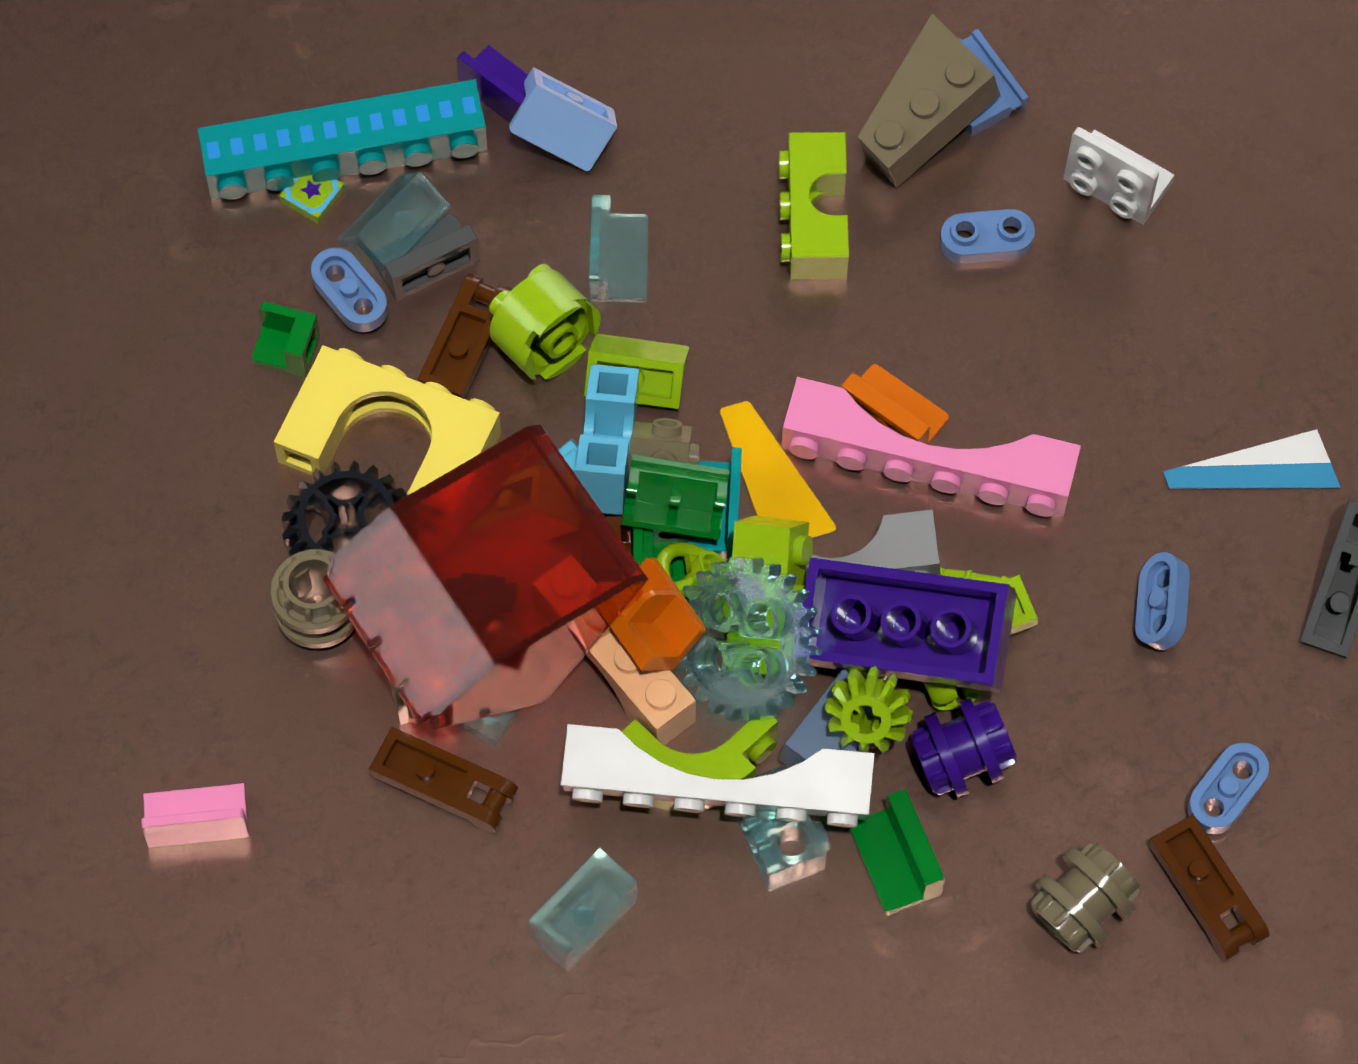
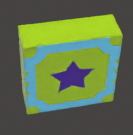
[279,175,345,224]

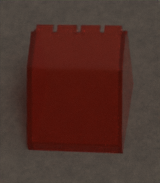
[323,424,649,730]

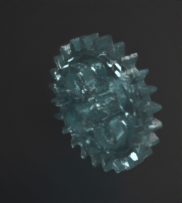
[675,557,822,721]

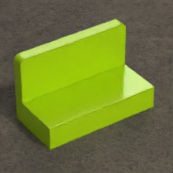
[584,334,689,409]

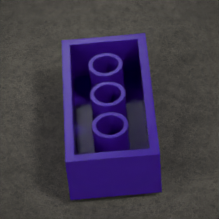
[794,557,1017,693]

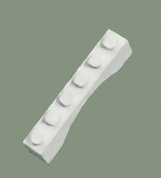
[561,724,874,827]

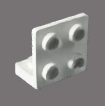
[1063,127,1174,225]

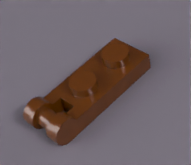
[417,273,513,399]
[369,726,518,833]
[1148,814,1269,962]

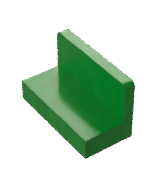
[849,789,945,914]

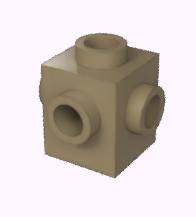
[628,418,700,477]

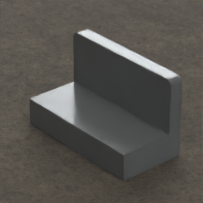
[371,214,480,301]

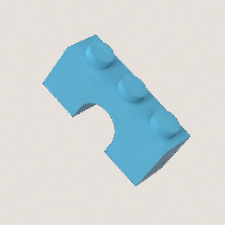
[574,364,639,515]

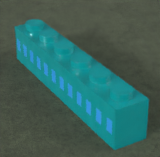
[198,79,488,199]

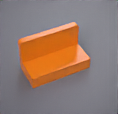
[841,364,949,445]

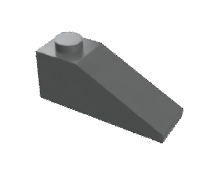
[1300,499,1358,657]

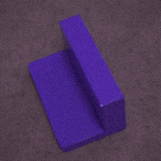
[456,45,528,123]

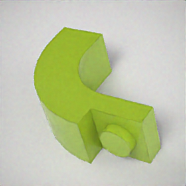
[621,708,778,811]

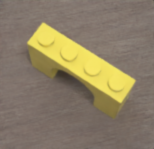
[274,345,502,531]

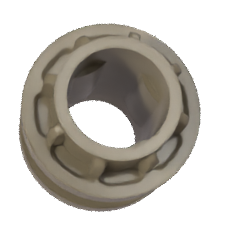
[270,549,361,649]
[1031,843,1140,952]

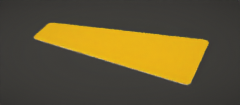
[720,401,836,538]

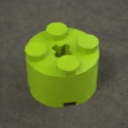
[489,264,601,380]

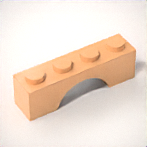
[532,556,696,745]

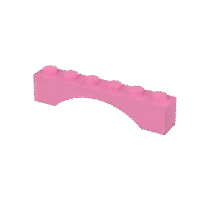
[781,377,1081,517]

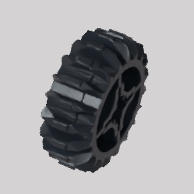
[282,460,415,583]

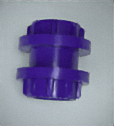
[911,698,1017,798]

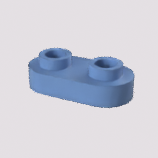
[940,209,1035,264]
[311,248,388,332]
[1135,552,1190,650]
[1188,743,1269,834]

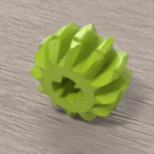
[825,666,913,753]

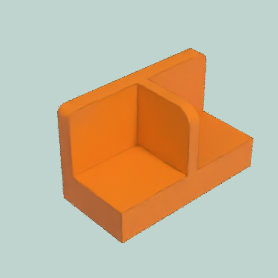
[589,558,706,671]

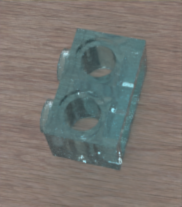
[735,764,831,891]

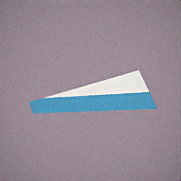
[1163,429,1341,489]

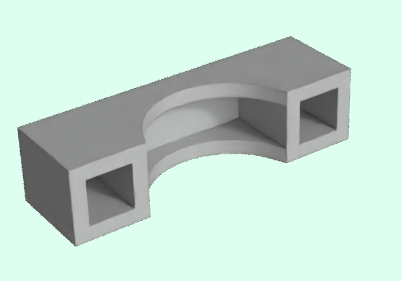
[740,509,941,609]

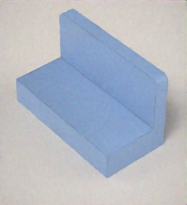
[509,67,617,171]

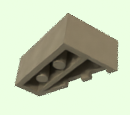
[858,13,1001,188]

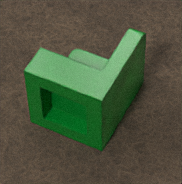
[252,302,320,377]

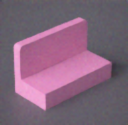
[141,783,249,848]

